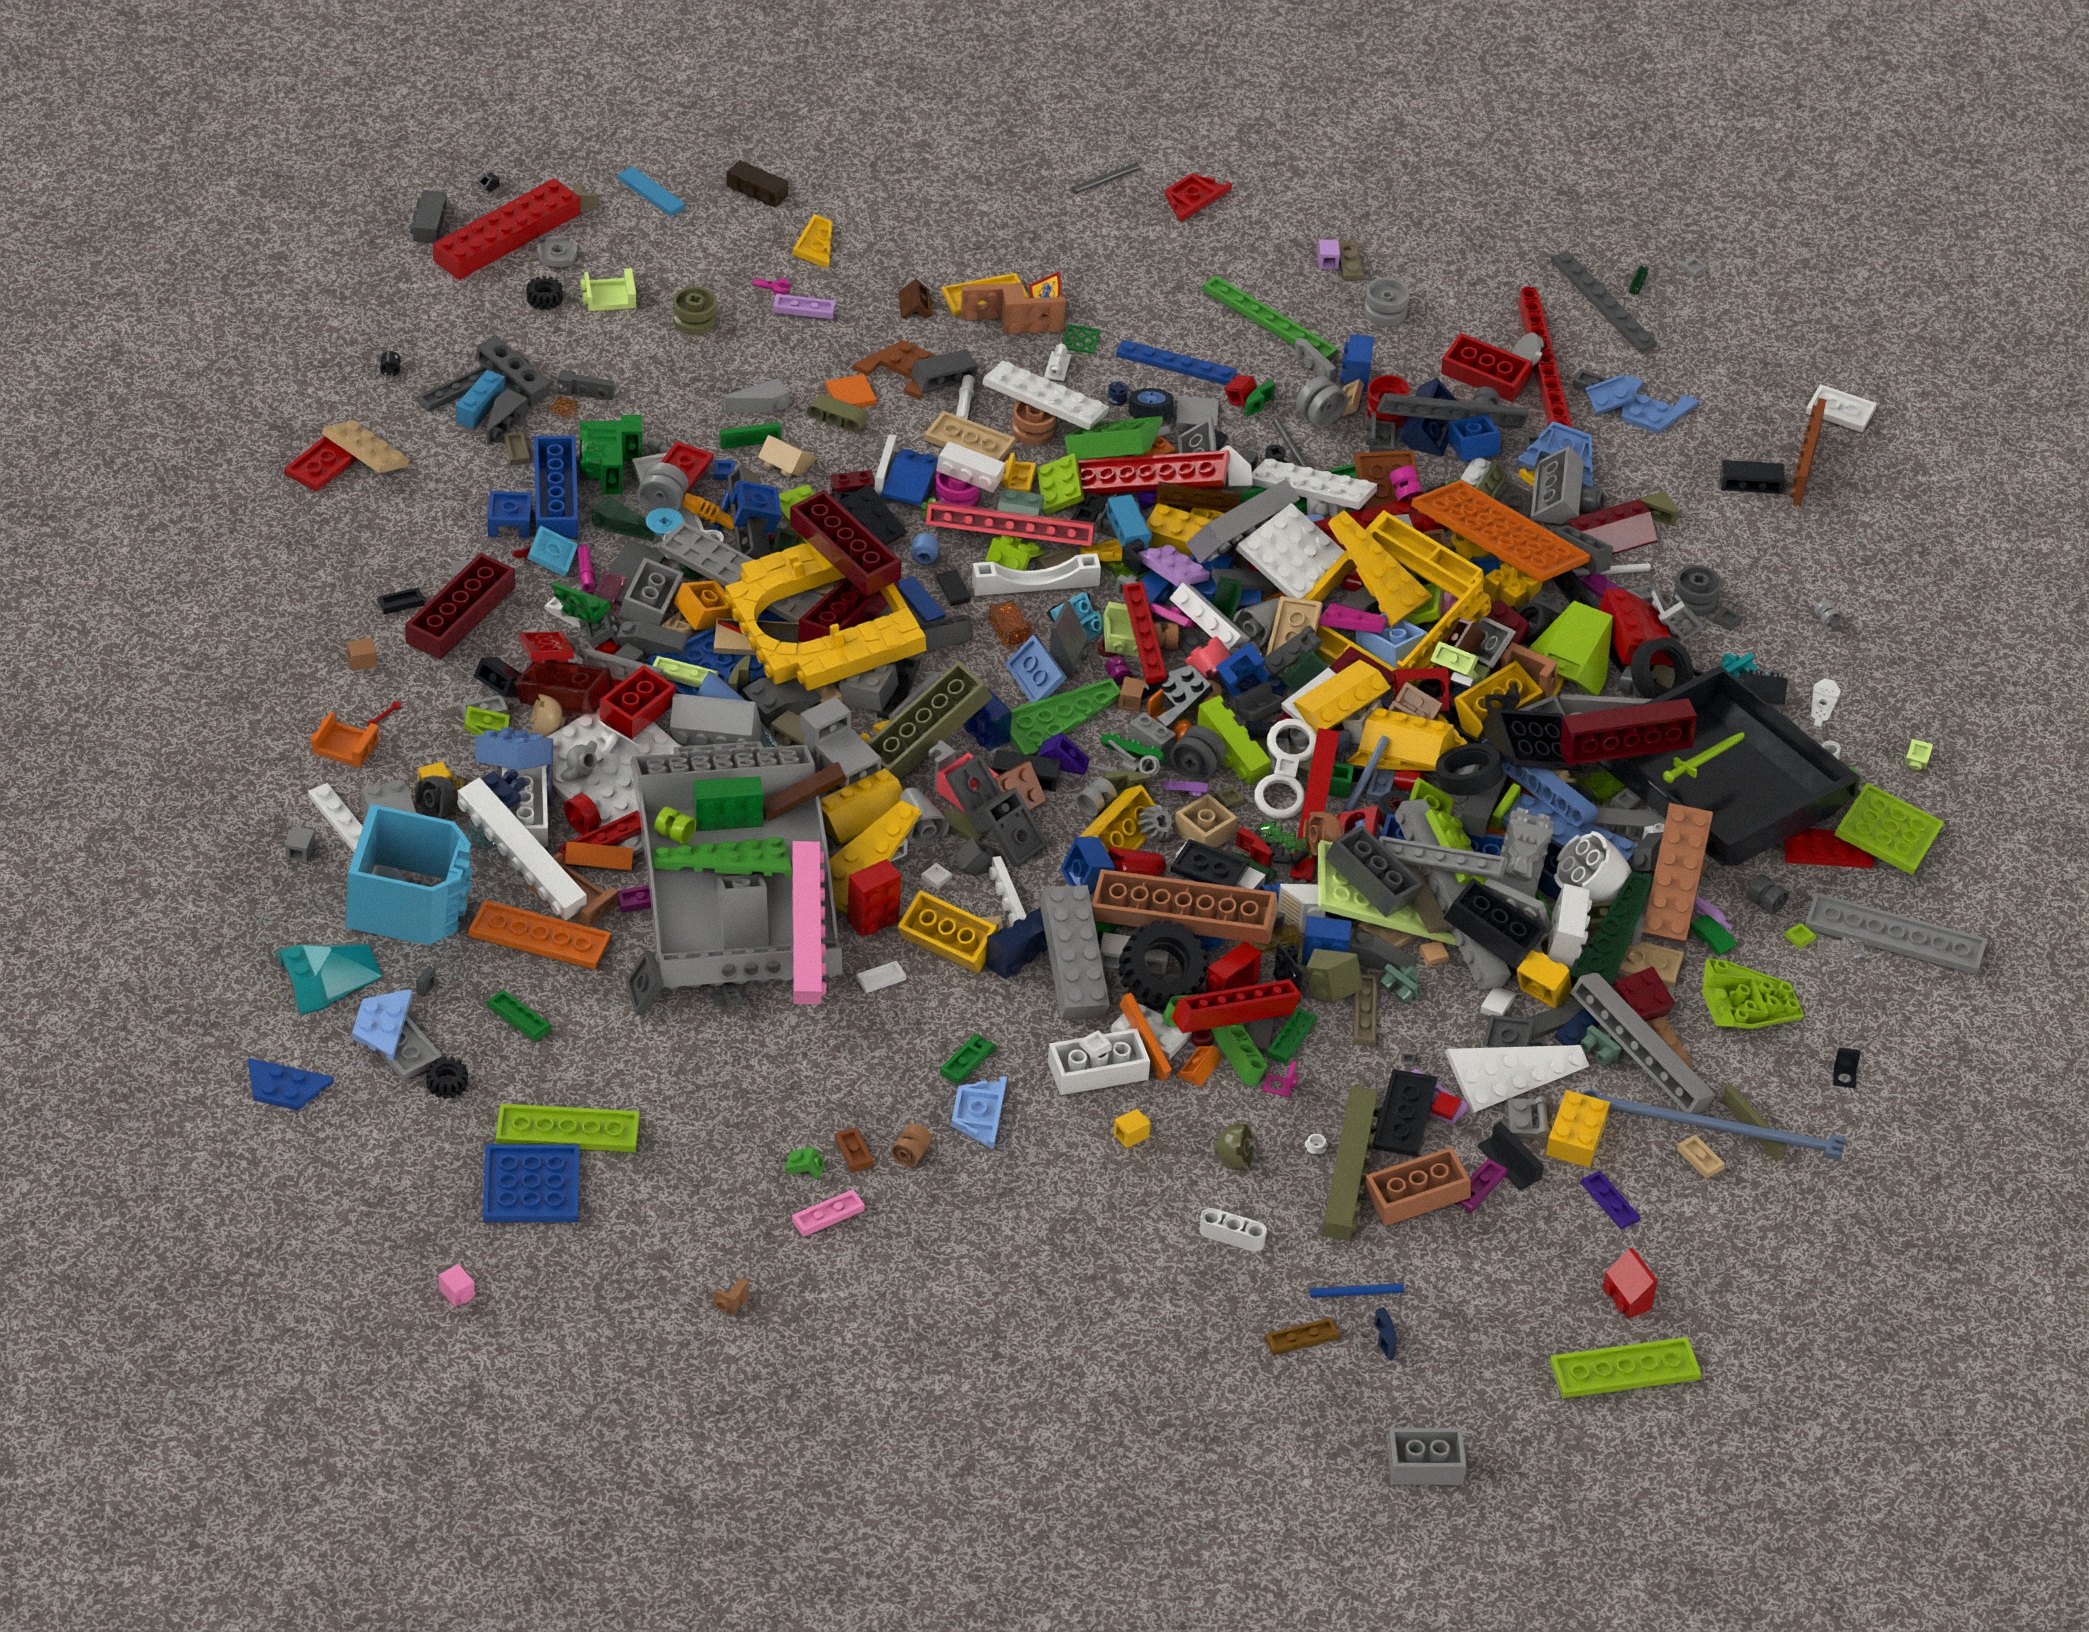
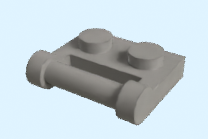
[1507,1096,1551,1139]

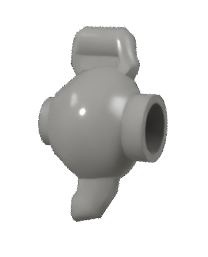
[560,741,597,781]

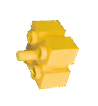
[1483,562,1543,610]

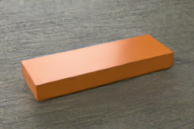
[564,842,634,871]

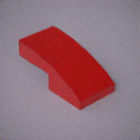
[1236,826,1272,867]

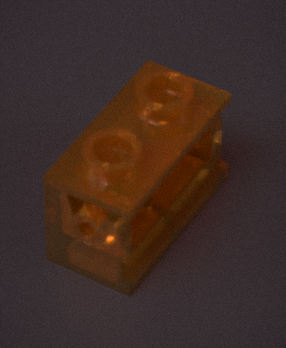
[988,600,1030,647]

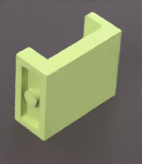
[580,268,636,311]
[1103,601,1139,657]
[1430,641,1490,684]

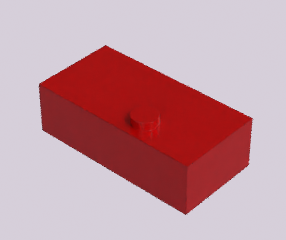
[1441,333,1532,403]

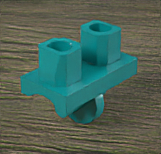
[1721,652,1759,679]

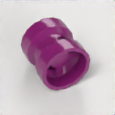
[1105,656,1132,686]

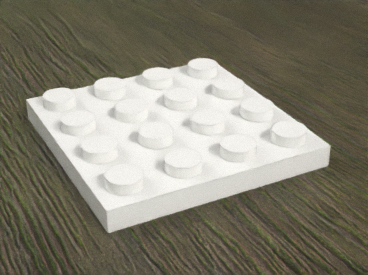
[1236,503,1345,599]

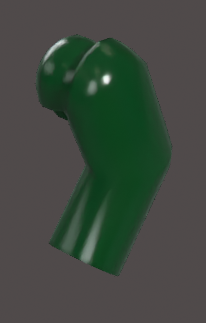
[680,564,704,579]

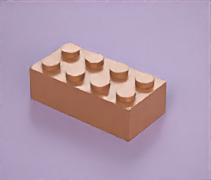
[1366,1147,1471,1226]

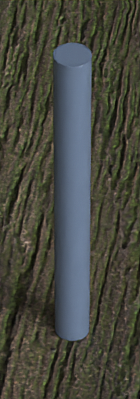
[1344,735,1390,812]

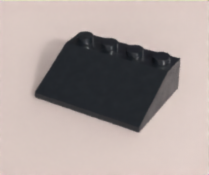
[1481,709,1582,771]

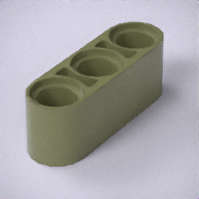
[807,394,869,434]

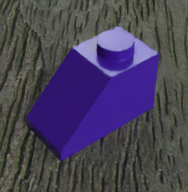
[1038,732,1090,775]

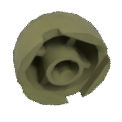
[1214,1124,1254,1170]

